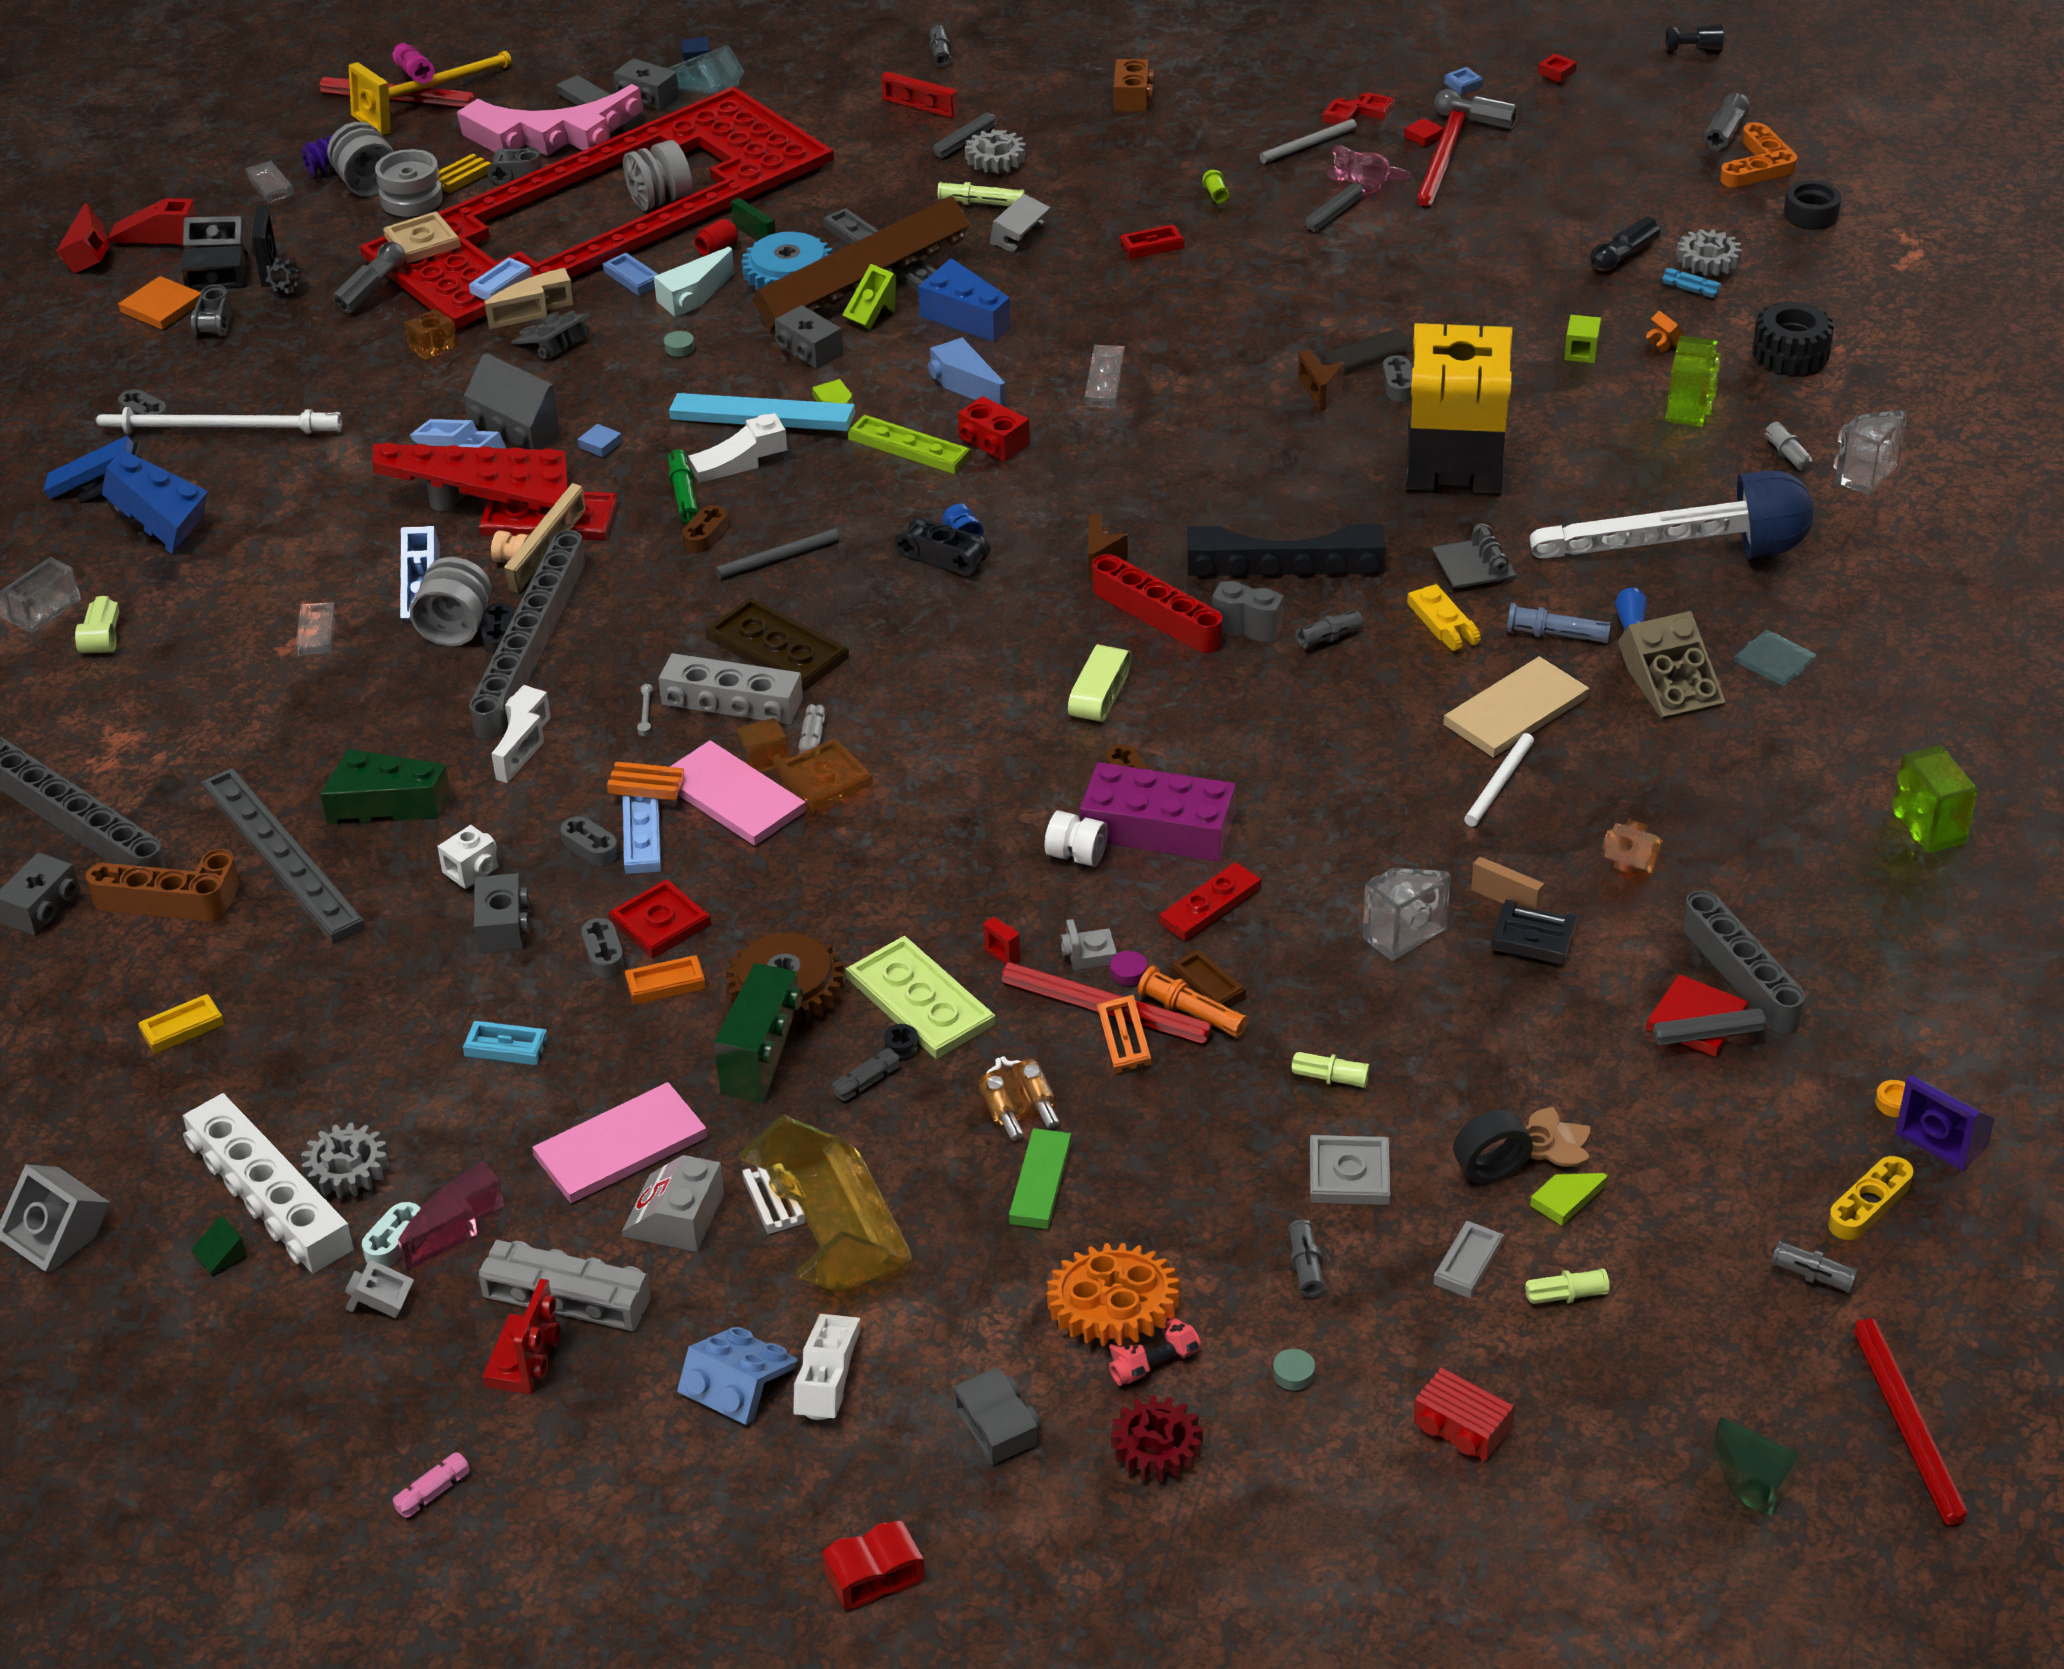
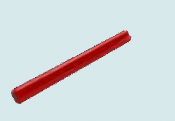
[319,77,475,108]
[1417,110,1465,208]
[1002,962,1211,1044]
[1854,1317,1968,1526]

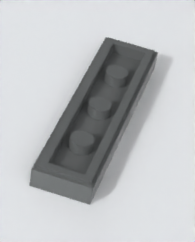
[556,75,645,133]

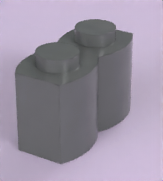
[1212,581,1283,642]
[952,1367,1041,1465]

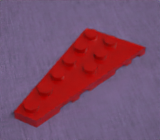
[373,443,567,511]

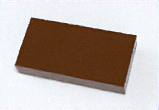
[1170,949,1246,1008]

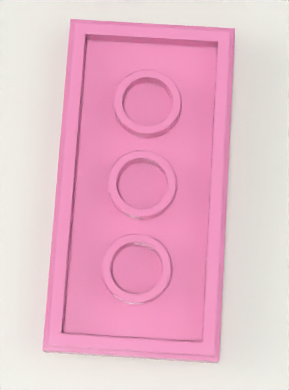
[670,740,806,846]
[532,1082,708,1204]

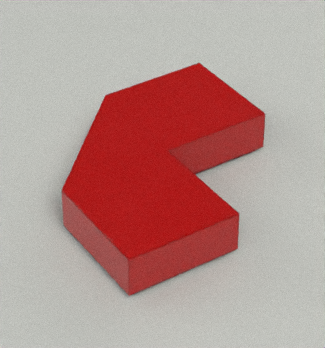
[1322,92,1395,125]

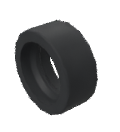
[1783,180,1842,229]
[1453,1109,1533,1184]

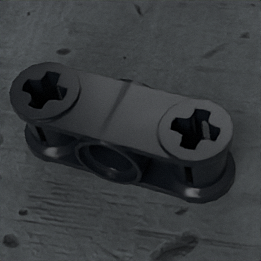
[894,517,991,576]

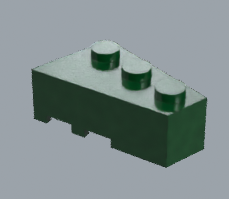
[320,749,451,825]
[714,963,803,1104]

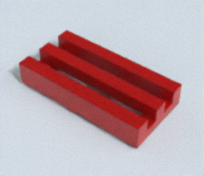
[1120,224,1184,259]

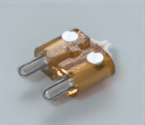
[976,1056,1059,1141]

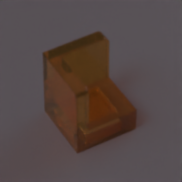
[737,717,789,772]

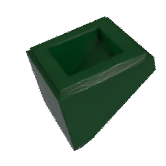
[191,1216,247,1276]

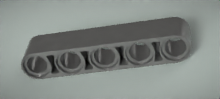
[1683,890,1805,1034]

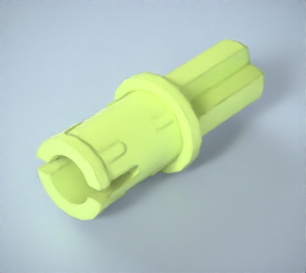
[1292,1052,1370,1088]
[1525,1268,1610,1304]

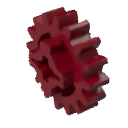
[1111,1395,1203,1481]

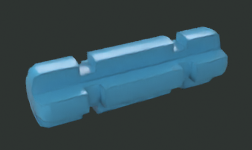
[1662,268,1721,298]

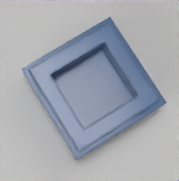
[1444,67,1483,95]
[578,424,622,457]

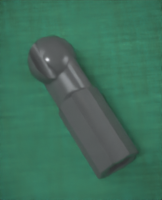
[1434,89,1518,129]
[1703,92,1750,151]
[332,242,406,314]

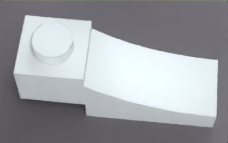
[688,413,787,483]
[491,685,551,783]
[793,1314,860,1420]

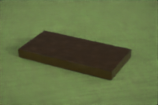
[705,597,849,691]

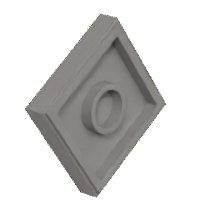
[1310,1135,1390,1205]

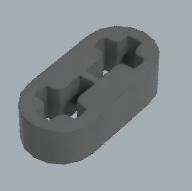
[1382,356,1412,402]
[118,389,168,428]
[560,816,619,866]
[581,918,624,978]

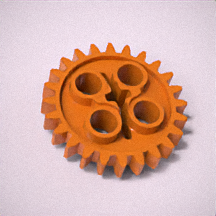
[1047,1243,1180,1346]

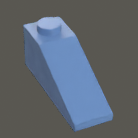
[928,338,1006,407]

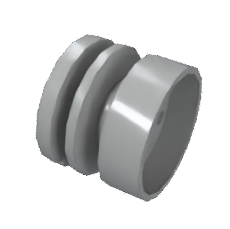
[327,122,394,197]
[623,140,693,211]
[410,557,492,646]

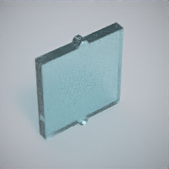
[1734,630,1816,686]

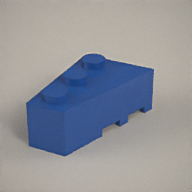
[918,258,1011,342]
[102,449,208,554]

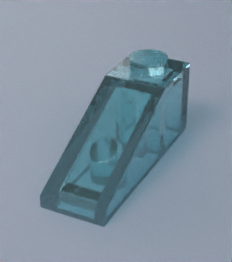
[667,45,745,93]

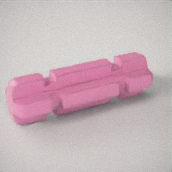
[393,1452,470,1518]

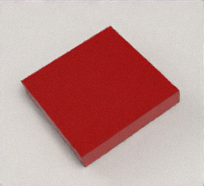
[608,879,711,959]
[1646,974,1749,1057]

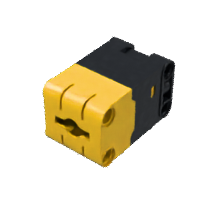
[1405,323,1512,495]

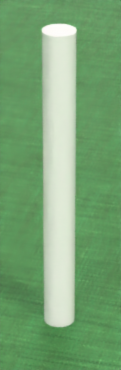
[1464,733,1534,827]

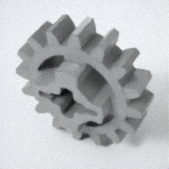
[965,129,1026,173]
[1676,229,1742,276]
[301,1123,389,1198]

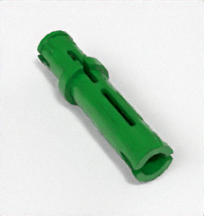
[667,449,699,524]

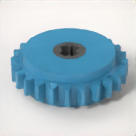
[741,232,833,291]

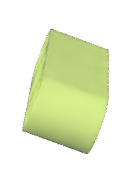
[1068,644,1132,722]

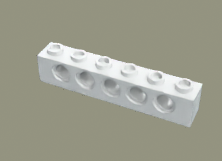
[183,1093,354,1274]

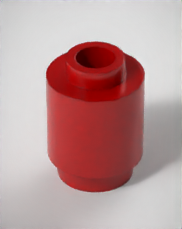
[694,218,738,256]

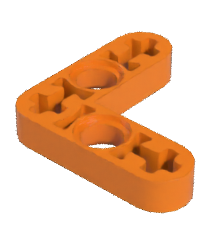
[1720,122,1797,187]

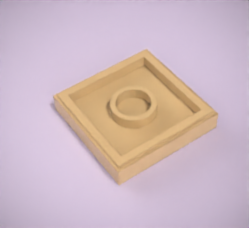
[383,212,461,264]

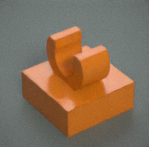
[1646,311,1688,353]

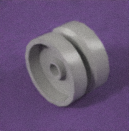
[375,149,443,217]

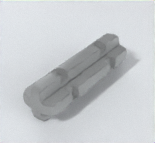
[798,704,825,758]

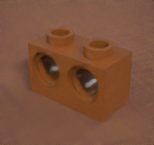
[1113,59,1154,112]

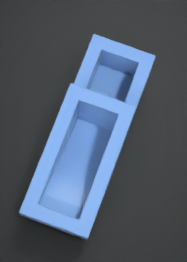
[410,419,506,448]

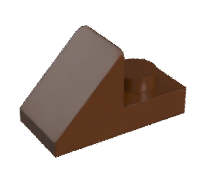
[1298,349,1344,410]
[1088,514,1128,580]

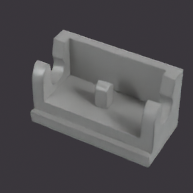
[989,194,1050,252]

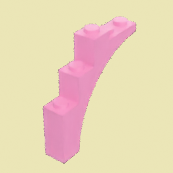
[457,84,644,156]

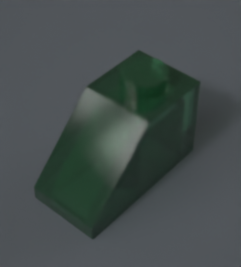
[1713,1417,1800,1516]

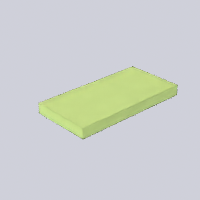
[845,935,996,1059]

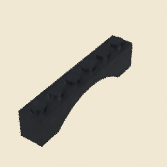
[1187,524,1386,576]

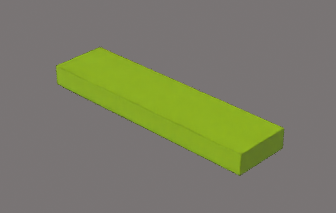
[848,415,971,474]

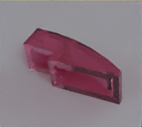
[398,1161,504,1271]

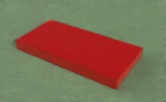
[479,492,618,541]

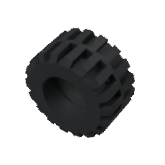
[1752,301,1834,375]

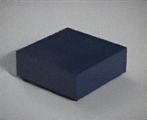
[681,37,710,62]

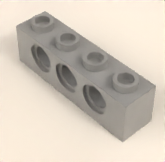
[658,653,803,724]

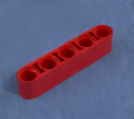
[1092,554,1223,653]

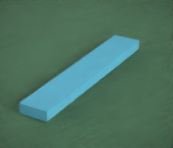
[669,393,855,431]

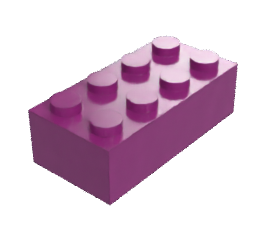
[1080,762,1236,862]

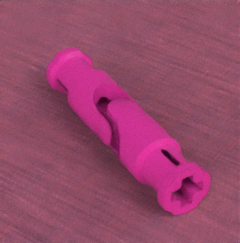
[392,43,435,84]

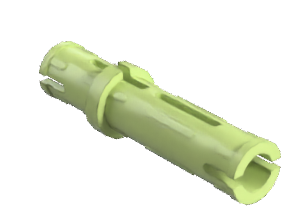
[937,182,1025,206]

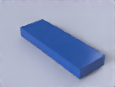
[44,436,134,499]

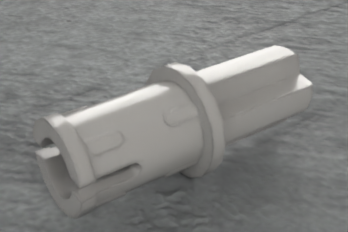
[1764,422,1812,470]

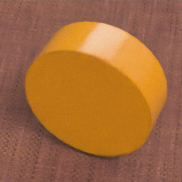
[1875,1080,1905,1117]

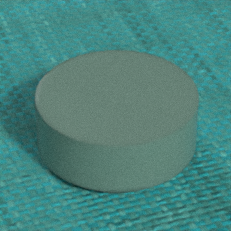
[664,331,695,357]
[1273,1349,1315,1391]

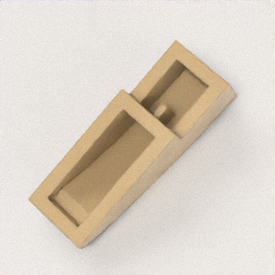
[485,268,574,329]

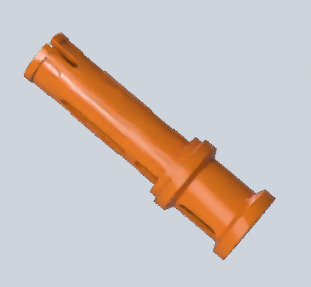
[1137,965,1248,1038]

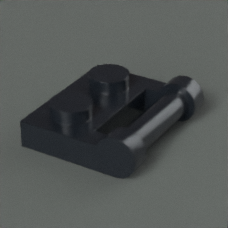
[1491,899,1579,965]

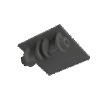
[511,311,590,359]
[1432,523,1516,589]

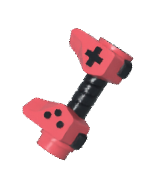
[1109,1317,1201,1386]

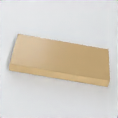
[1443,656,1590,758]

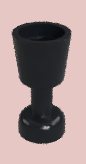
[1666,24,1724,52]

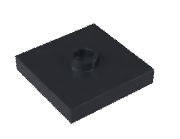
[252,205,278,287]

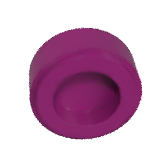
[1110,951,1147,986]

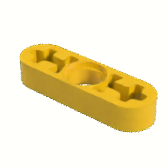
[1828,1156,1913,1240]

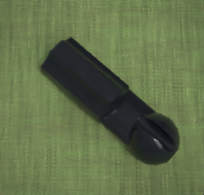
[1590,216,1660,272]

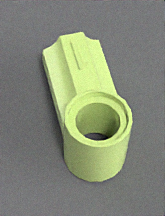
[75,596,120,654]

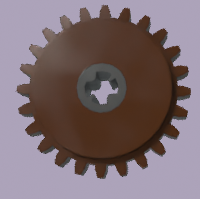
[725,931,844,1026]

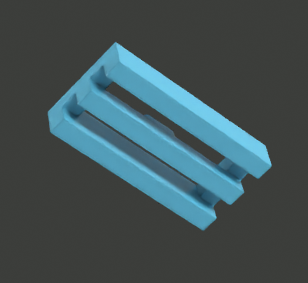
[463,1021,548,1065]

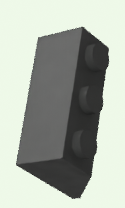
[464,353,560,450]

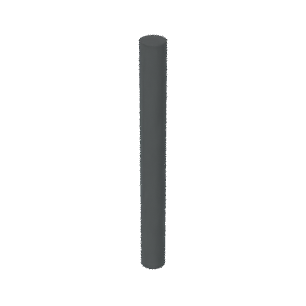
[716,529,839,579]

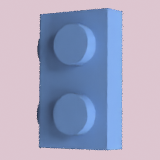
[677,1327,798,1425]

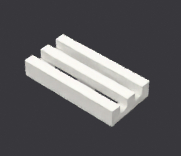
[742,1159,805,1234]

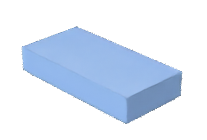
[469,258,532,300]

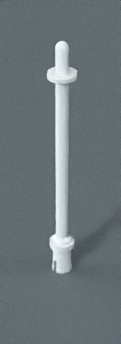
[96,407,342,434]

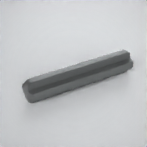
[933,112,996,159]
[1305,182,1364,232]
[1653,1008,1766,1045]

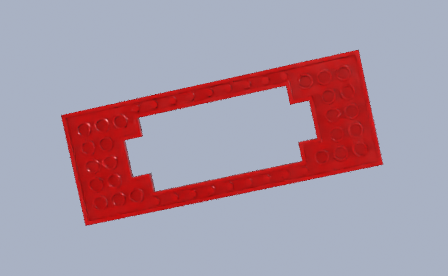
[360,86,834,329]

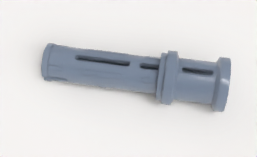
[1506,603,1611,644]

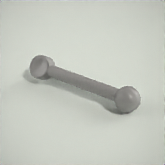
[637,684,654,736]

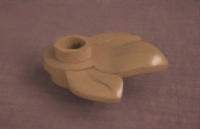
[1525,1107,1591,1167]

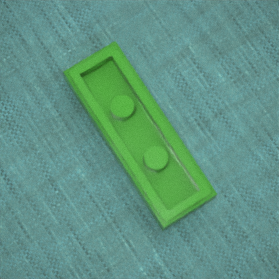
[1009,1128,1071,1229]

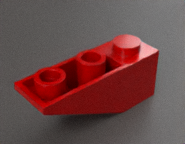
[108,198,197,245]
[56,203,109,273]

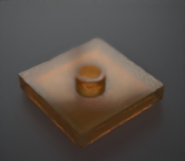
[776,738,873,811]

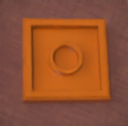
[118,276,200,330]

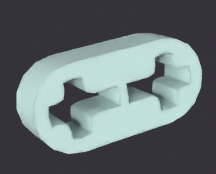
[362,1202,425,1267]

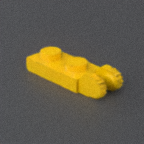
[1407,584,1481,651]

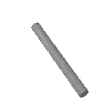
[1259,119,1356,164]

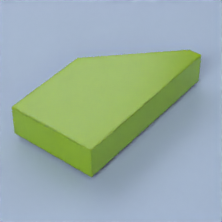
[812,379,853,404]
[1530,1173,1608,1226]

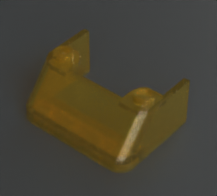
[738,1114,912,1292]

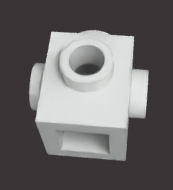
[437,825,498,889]

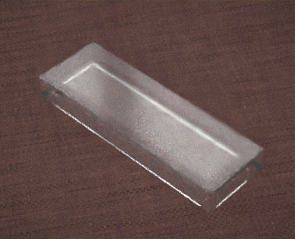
[1084,345,1125,408]

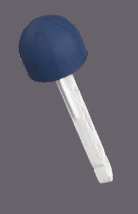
[1529,470,1814,559]

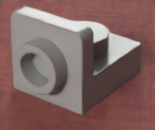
[1060,919,1117,970]
[344,1259,414,1318]

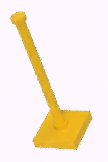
[348,51,512,136]

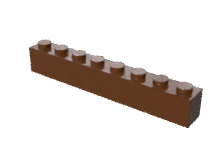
[752,195,970,331]

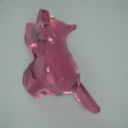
[1327,144,1412,194]

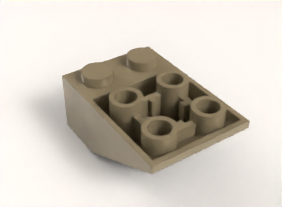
[1618,611,1726,719]

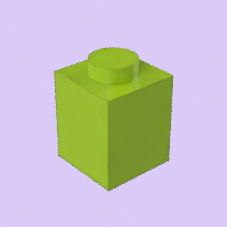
[1564,315,1601,363]

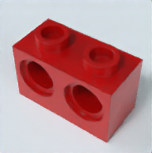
[958,396,1030,461]

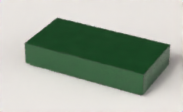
[731,198,776,242]

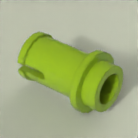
[1202,169,1230,204]

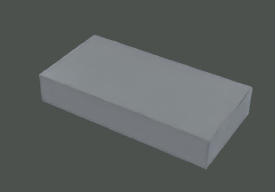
[1433,1221,1504,1298]

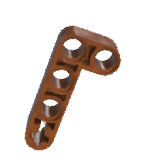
[85,849,240,921]

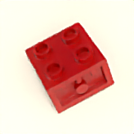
[482,1279,561,1395]

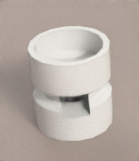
[1044,810,1108,867]

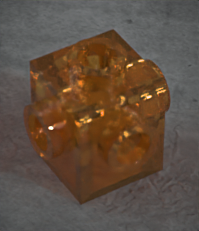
[1602,819,1663,874]

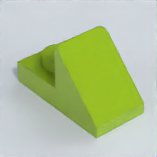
[842,264,896,330]

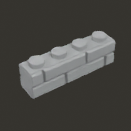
[478,1240,651,1332]

